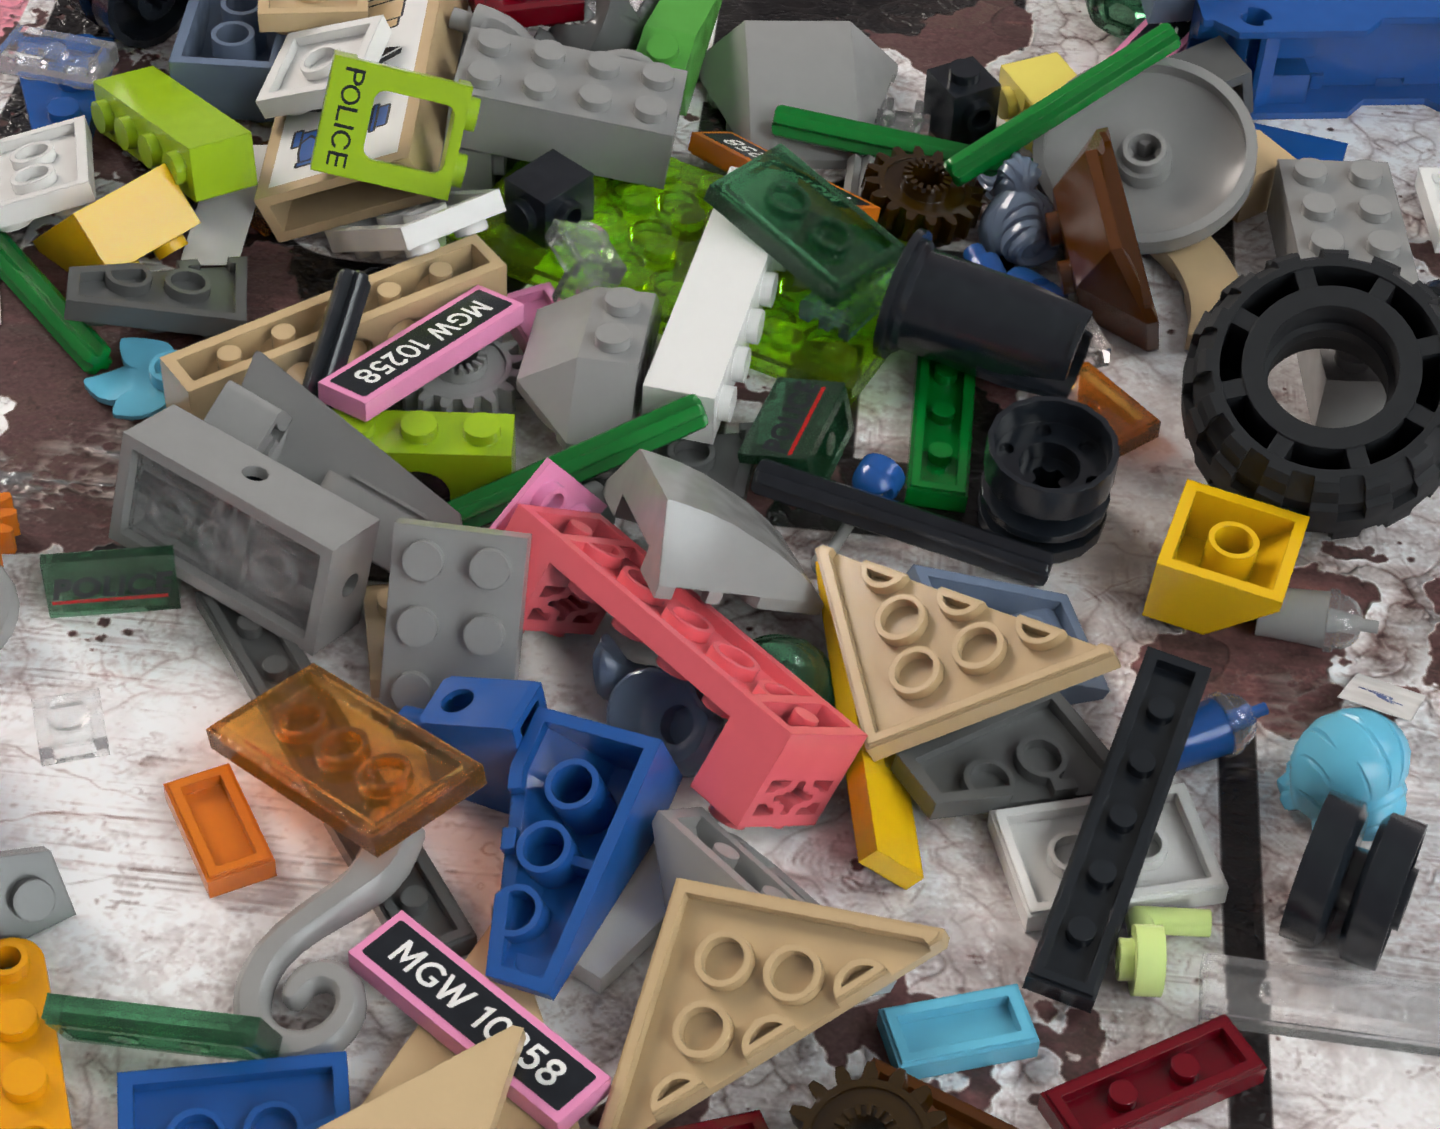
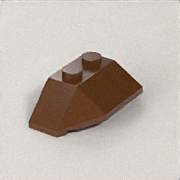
[1045,127,1159,352]

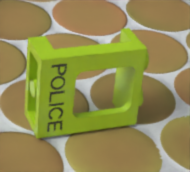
[310,50,481,201]

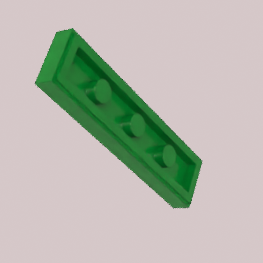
[904,355,975,513]

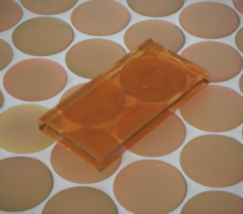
[206,663,487,858]

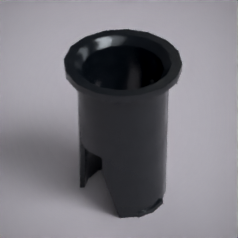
[873,228,1093,399]

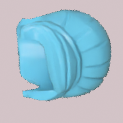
[1277,707,1411,841]

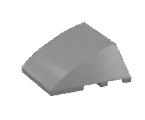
[697,20,898,169]
[602,449,824,615]

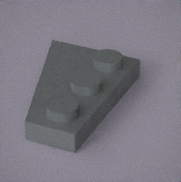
[890,691,1109,820]

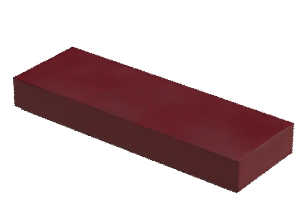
[1037,1013,1267,1129]

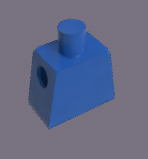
[394,676,547,815]

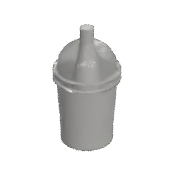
[1255,588,1379,653]

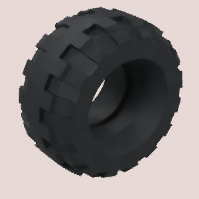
[1181,249,1440,540]

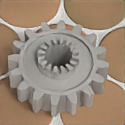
[402,336,524,414]

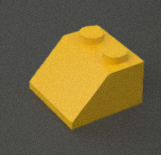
[32,163,201,272]
[1142,479,1310,635]

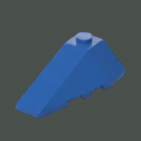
[485,706,683,1001]

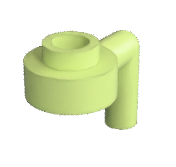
[1115,906,1212,998]

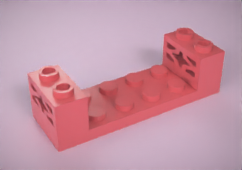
[505,504,868,830]

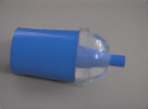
[1176,692,1269,772]

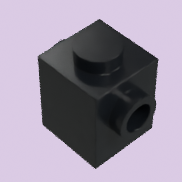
[922,56,1001,145]
[504,149,594,249]

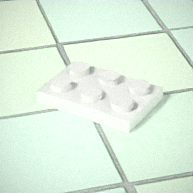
[0,115,96,232]
[325,188,506,259]

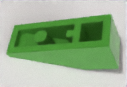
[636,0,722,116]

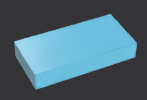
[877,984,1040,1079]

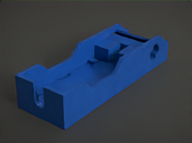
[1186,0,1440,120]

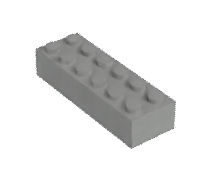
[1267,158,1419,428]

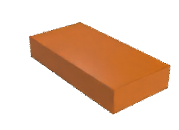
[163,763,277,898]

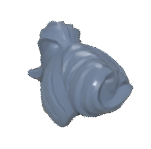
[977,152,1061,267]
[593,633,725,778]

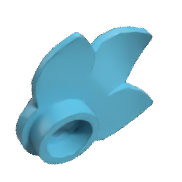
[84,337,177,420]

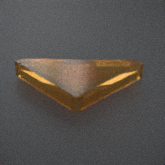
[1077,361,1161,457]

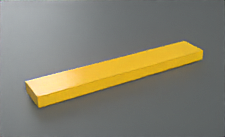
[815,560,924,890]

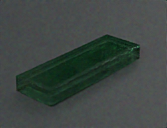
[41,993,283,1061]

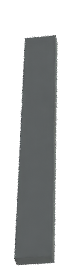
[195,581,477,957]

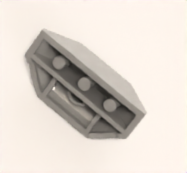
[516,287,662,450]
[652,807,897,996]

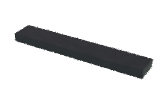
[1022,646,1212,1014]

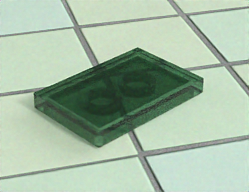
[704,143,906,308]

